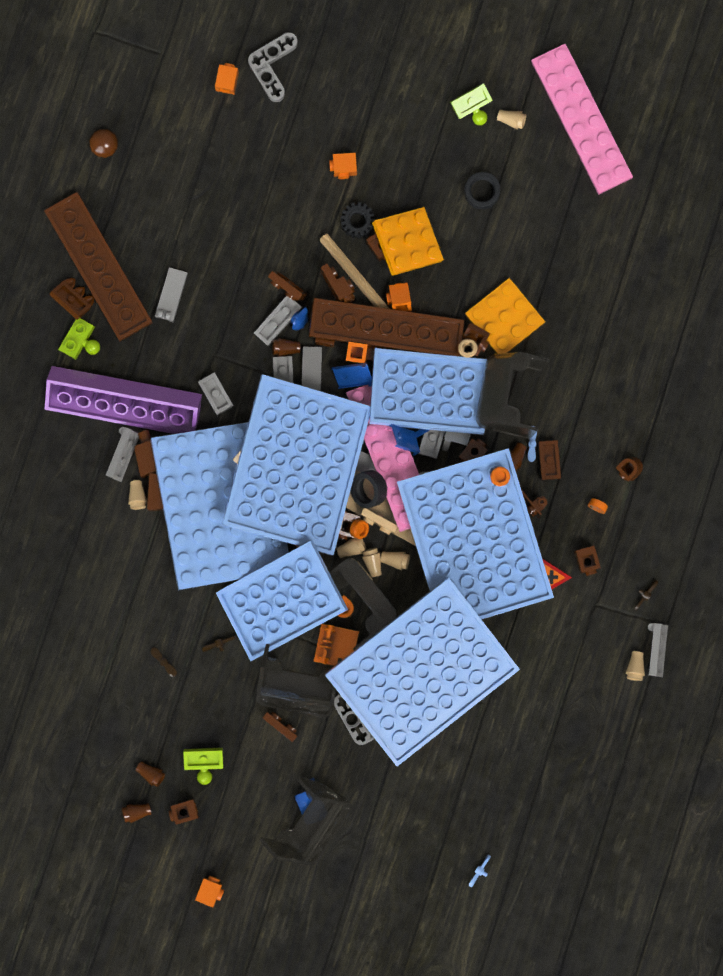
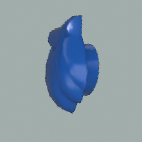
[291,307,309,331]

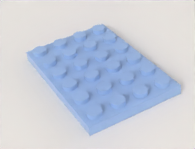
[369,348,488,435]
[216,540,348,661]

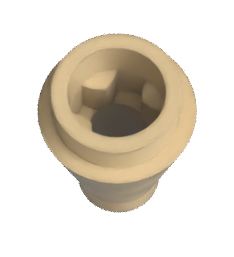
[497,110,526,130]
[458,339,477,358]
[128,480,147,510]
[336,538,366,558]
[362,548,382,577]
[380,551,410,571]
[626,651,645,681]

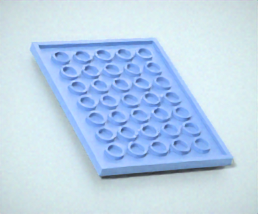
[221,374,371,555]
[151,422,289,590]
[397,448,554,620]
[325,577,520,766]

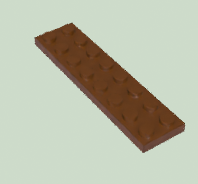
[44,192,153,341]
[309,298,464,357]

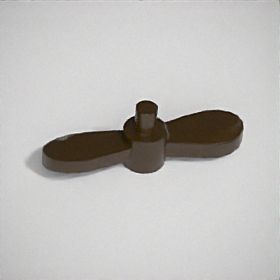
[634,580,658,611]
[202,635,237,652]
[151,648,177,677]

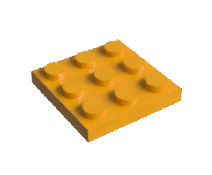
[372,207,444,276]
[465,278,545,358]

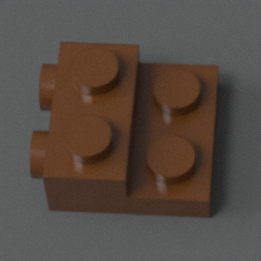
[321,264,355,303]

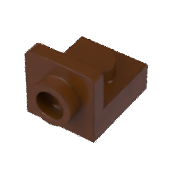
[462,322,490,356]

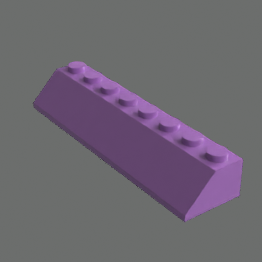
[45,366,202,434]

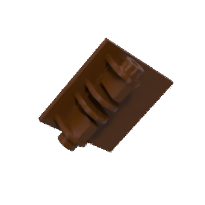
[521,489,547,518]

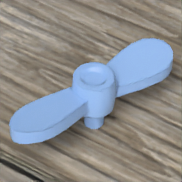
[527,426,537,462]
[469,854,491,887]

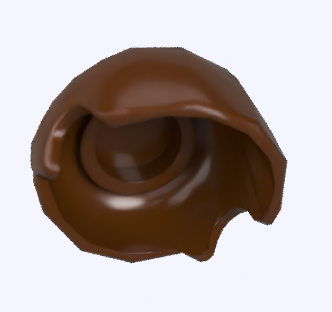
[89,129,118,158]

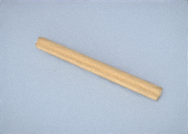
[320,234,390,309]

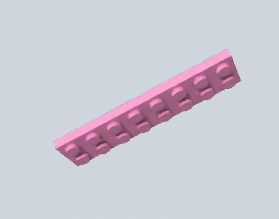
[531,44,633,195]
[346,385,419,532]

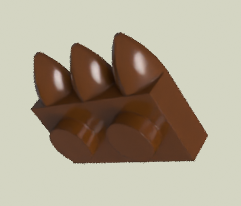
[50,278,94,320]

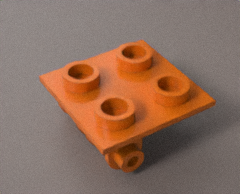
[314,624,359,666]

